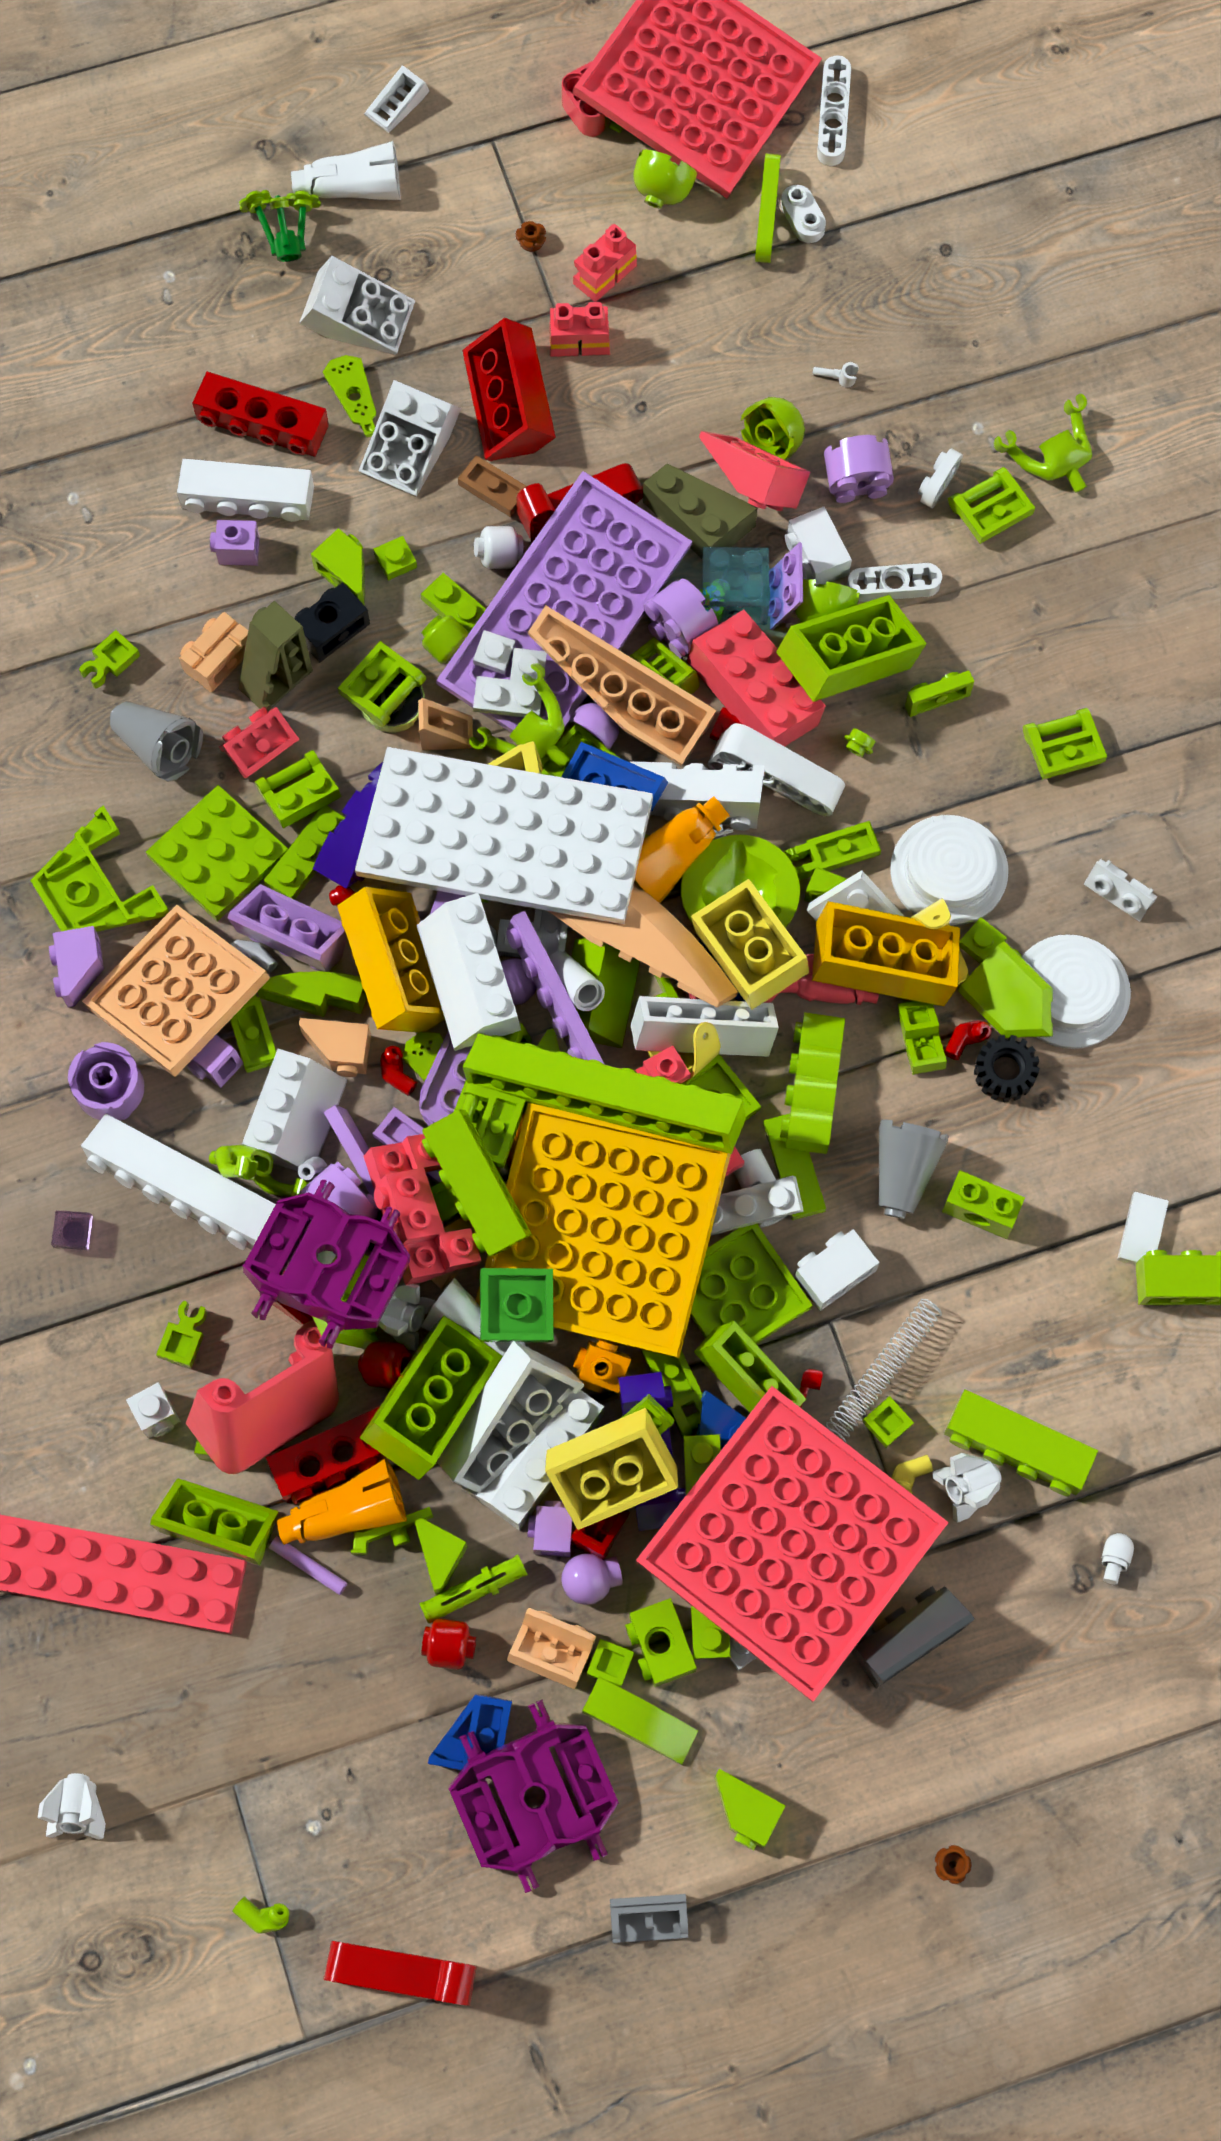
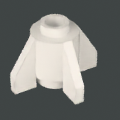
[378,1283,436,1351]
[932,1453,1002,1523]
[37,1773,106,1840]

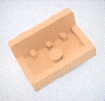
[507,1608,596,1689]

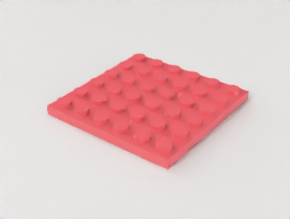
[572,0,822,199]
[636,1386,949,1702]

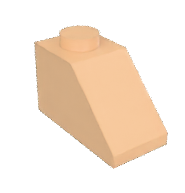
[299,1018,371,1077]

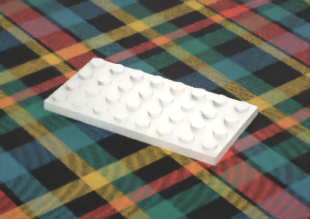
[355,747,653,924]

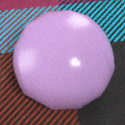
[570,703,619,750]

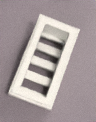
[364,65,429,133]

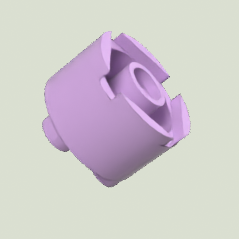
[824,435,894,503]
[643,578,719,659]
[68,1042,145,1120]
[299,1162,381,1219]

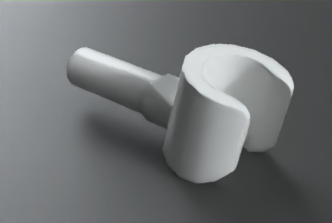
[813,362,859,388]

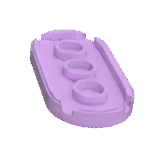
[419,1031,473,1126]

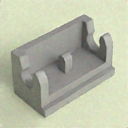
[610,1894,688,1943]

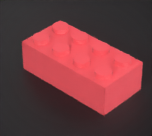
[687,610,826,747]

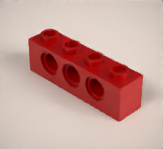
[192,371,329,457]
[266,1407,387,1504]

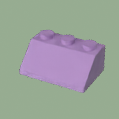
[228,884,347,972]

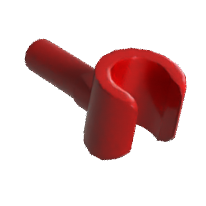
[799,1369,823,1408]

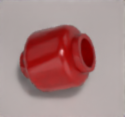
[358,1341,412,1389]
[421,1619,477,1670]

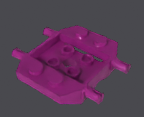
[243,1180,410,1349]
[448,1699,619,1893]

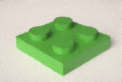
[480,1268,554,1342]

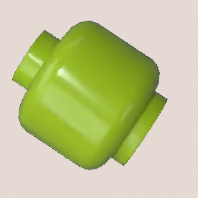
[421,615,469,664]

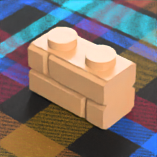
[179,612,248,692]

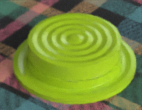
[681,834,800,928]

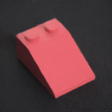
[699,431,811,511]

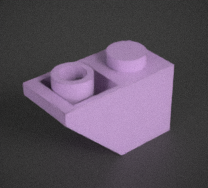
[49,926,104,1008]

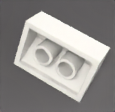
[242,1049,347,1171]

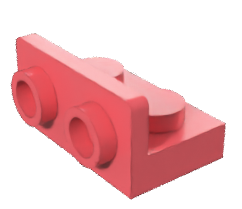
[219,706,300,779]

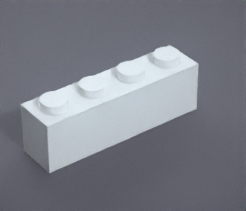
[177,459,314,522]
[630,996,779,1057]

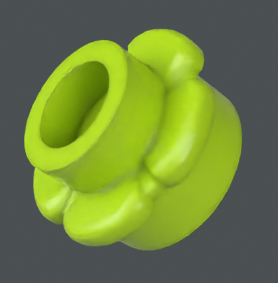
[844,728,876,757]

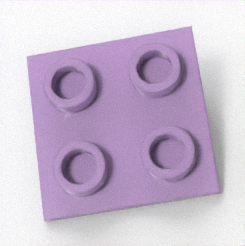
[767,542,803,630]

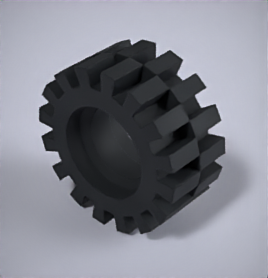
[974,1035,1040,1102]

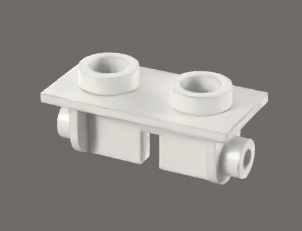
[1084,859,1158,922]

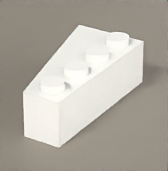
[630,761,765,831]
[437,1341,585,1494]

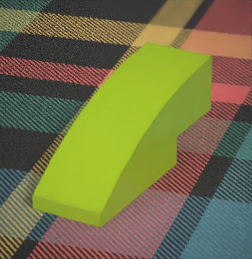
[258,971,367,1017]
[582,1677,698,1765]

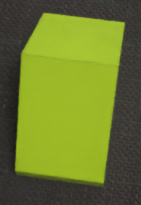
[414,1518,468,1595]

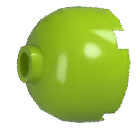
[633,149,698,209]
[741,397,805,460]
[795,579,860,622]

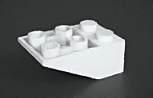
[299,256,415,355]
[359,380,461,496]

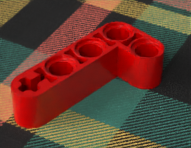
[516,463,643,543]
[324,1941,477,2006]

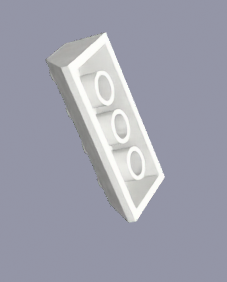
[416,892,521,1051]
[461,1390,604,1531]

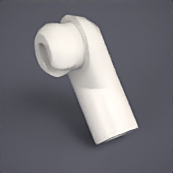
[230,940,278,974]
[298,1157,327,1180]

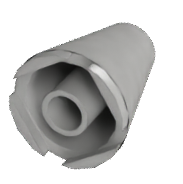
[110,701,203,781]
[879,1120,949,1219]

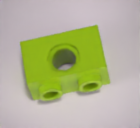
[942,1170,1025,1239]
[625,1598,697,1687]

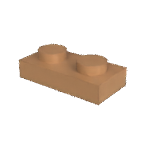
[458,455,526,517]

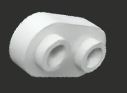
[781,185,826,243]
[918,448,963,508]

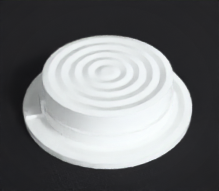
[890,815,1008,926]
[1022,935,1131,1049]

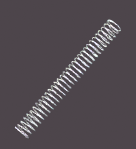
[826,1299,942,1442]

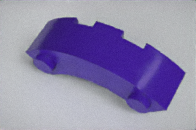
[313,762,383,889]
[618,1372,686,1531]

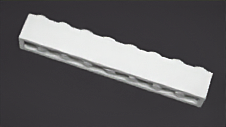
[81,1114,336,1270]

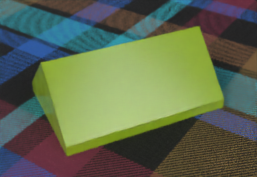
[556,937,640,1048]
[150,1478,279,1566]

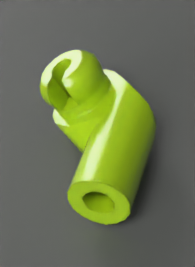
[232,1896,290,1934]

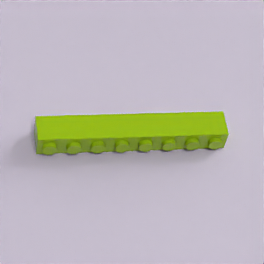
[463,1033,746,1154]

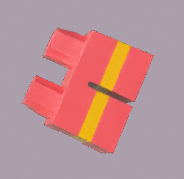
[573,224,637,302]
[549,302,610,357]

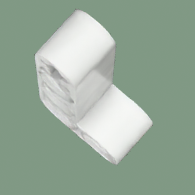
[708,723,845,816]

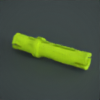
[419,1554,528,1624]

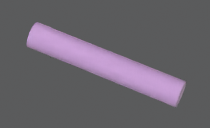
[269,1536,348,1595]

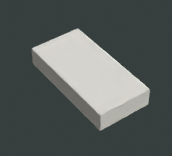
[1117,1192,1169,1265]

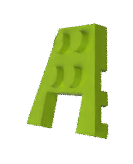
[30,805,169,932]

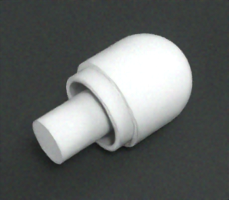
[1101,1533,1134,1585]

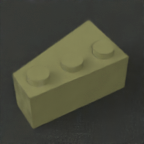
[643,464,758,566]
[238,601,313,711]

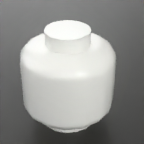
[474,526,524,569]

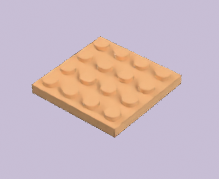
[82,905,270,1077]

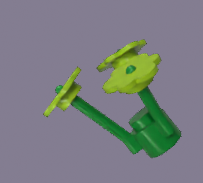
[239,190,321,262]

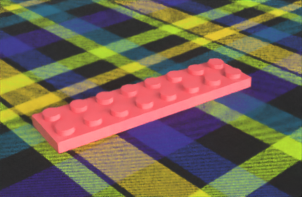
[0,1515,247,1634]

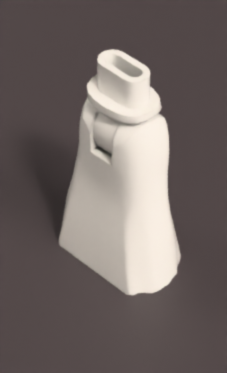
[291,141,401,200]
[421,1278,529,1367]

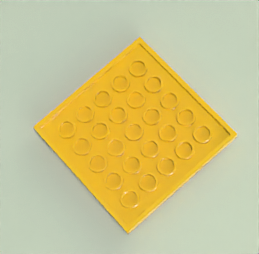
[476,1103,731,1358]

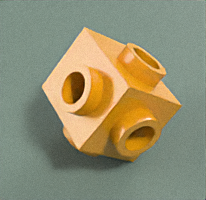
[573,1339,631,1393]

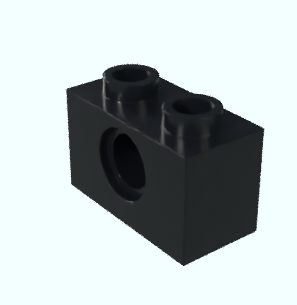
[294,582,370,663]

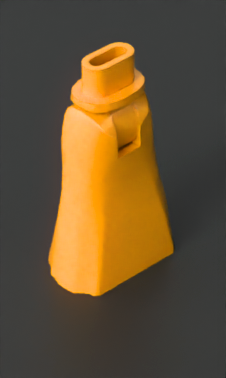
[634,796,730,903]
[277,1459,407,1545]

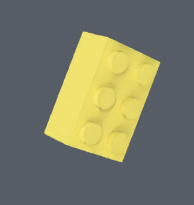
[691,879,809,1010]
[545,1408,678,1530]

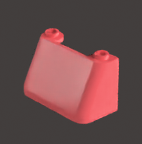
[186,1319,339,1474]

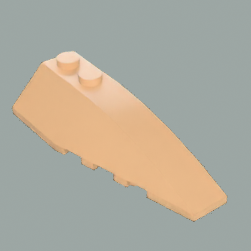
[528,605,716,766]
[548,883,738,1007]

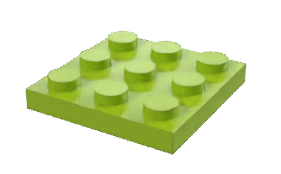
[146,785,288,922]
[690,1224,813,1344]

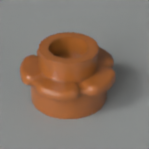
[516,221,546,252]
[935,1845,972,1884]

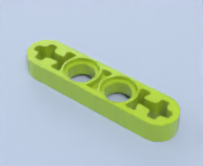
[755,153,781,263]

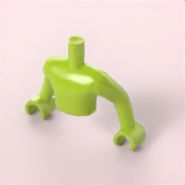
[994,394,1092,493]
[469,663,571,768]
[209,1145,309,1197]

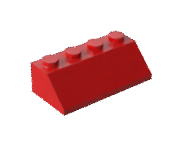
[462,317,556,461]

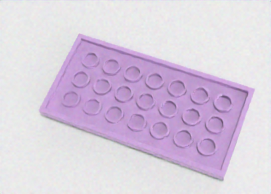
[436,471,692,733]

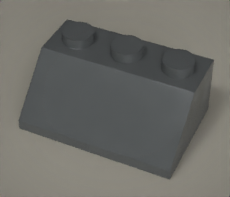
[851,1586,975,1688]

